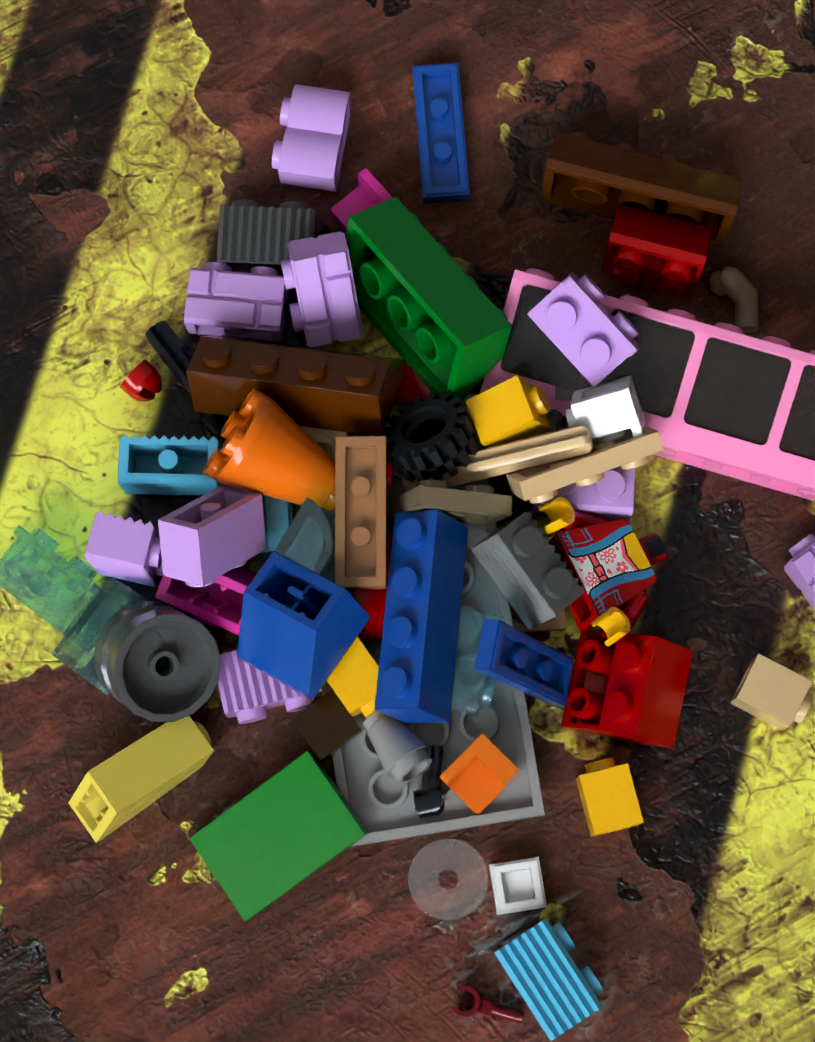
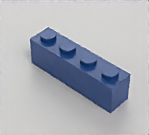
[374,509,468,723]

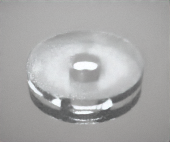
[408,839,489,921]

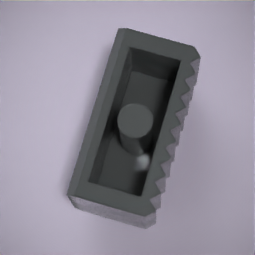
[217,199,317,275]
[471,512,584,629]

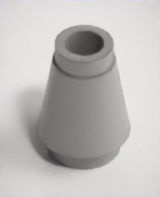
[363,711,432,784]

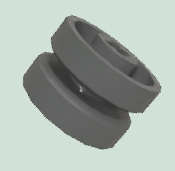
[94,601,221,722]

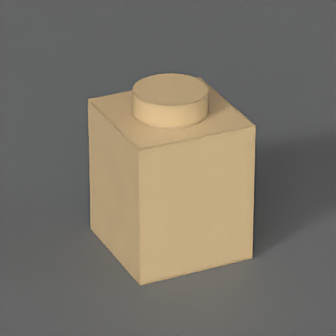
[730,653,814,730]

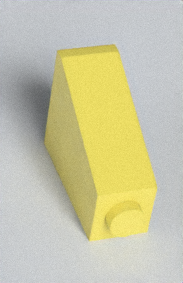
[68,716,214,843]

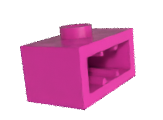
[155,566,257,635]

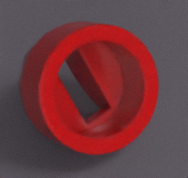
[120,359,162,402]

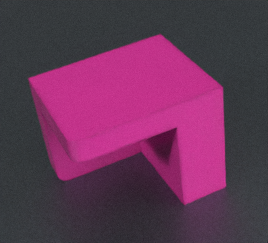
[330,168,393,232]

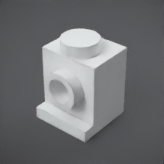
[566,375,645,443]

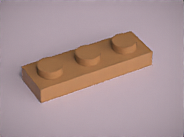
[335,436,387,589]

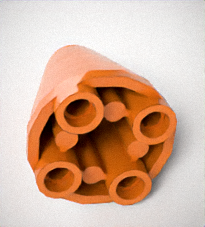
[203,388,335,512]

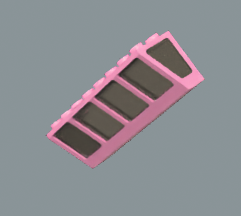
[480,269,815,501]

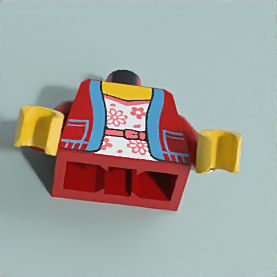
[538,496,666,647]

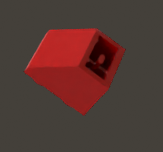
[601,204,712,297]
[561,631,693,748]

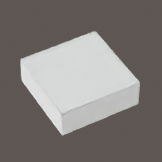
[489,857,547,915]

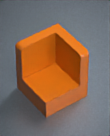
[439,733,520,814]

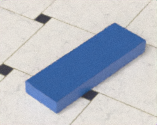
[412,62,470,203]
[474,619,574,706]

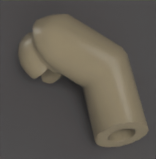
[709,266,759,333]

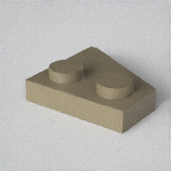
[387,480,512,525]

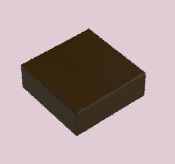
[291,690,363,761]

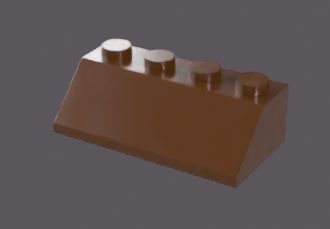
[540,132,742,247]
[186,336,406,436]

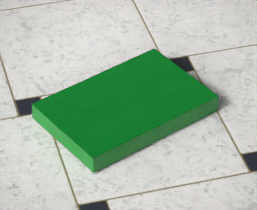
[189,750,368,922]

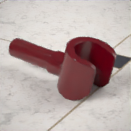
[452,985,524,1024]

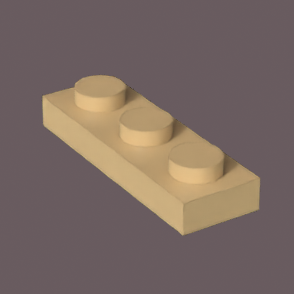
[506,426,664,504]

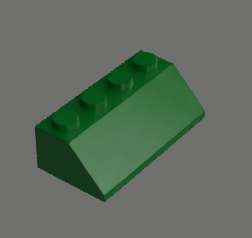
[345,197,512,400]

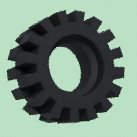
[383,392,480,483]

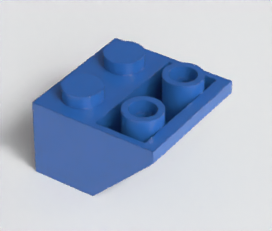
[237,552,370,700]

